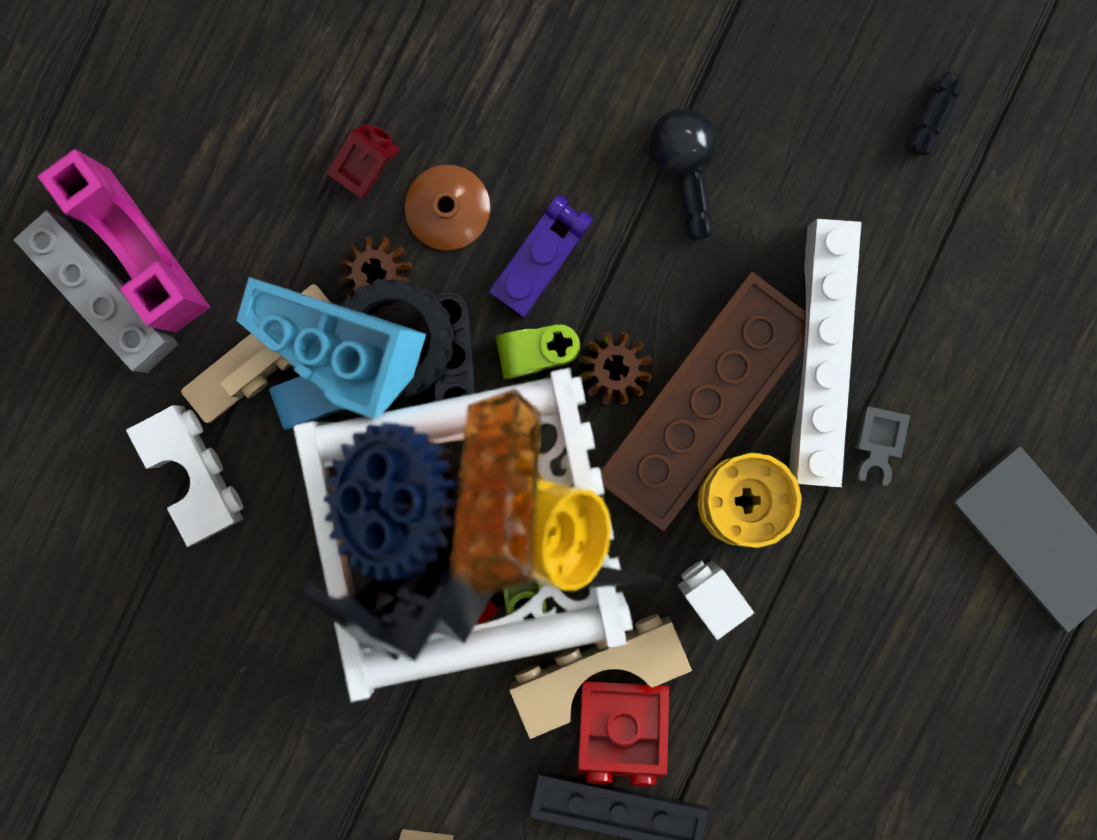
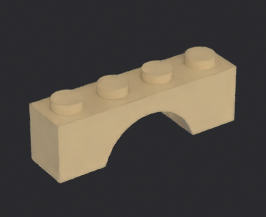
[509,614,692,739]

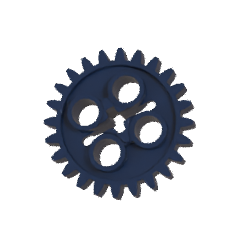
[324,423,457,580]

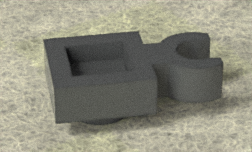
[855,406,910,486]

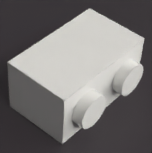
[677,560,754,640]

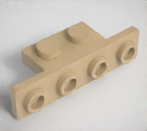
[181,284,331,423]

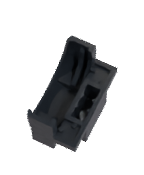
[303,440,504,662]

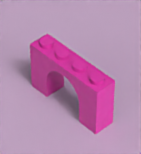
[38,149,211,333]

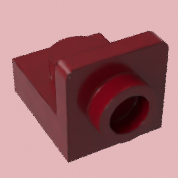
[327,124,401,199]

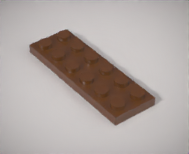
[600,271,806,531]

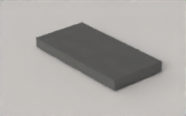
[951,445,1097,633]

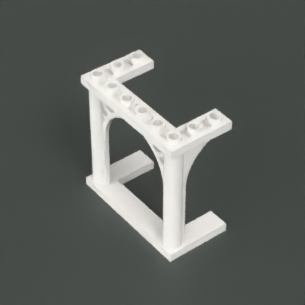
[294,368,633,702]

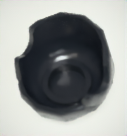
[648,108,718,175]

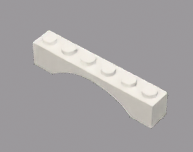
[789,219,861,487]

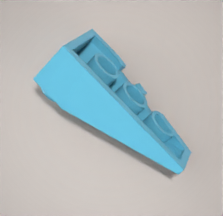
[236,277,426,419]

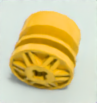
[696,453,802,548]
[482,477,611,590]

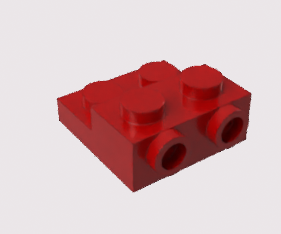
[577,681,669,787]

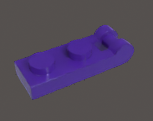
[489,194,594,318]

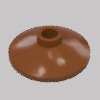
[404,165,490,251]

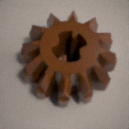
[339,237,413,310]
[579,332,652,405]

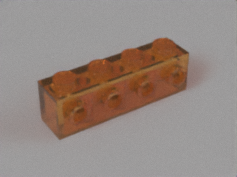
[451,389,542,595]

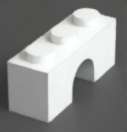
[126,405,243,547]

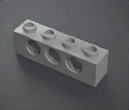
[14,210,179,373]

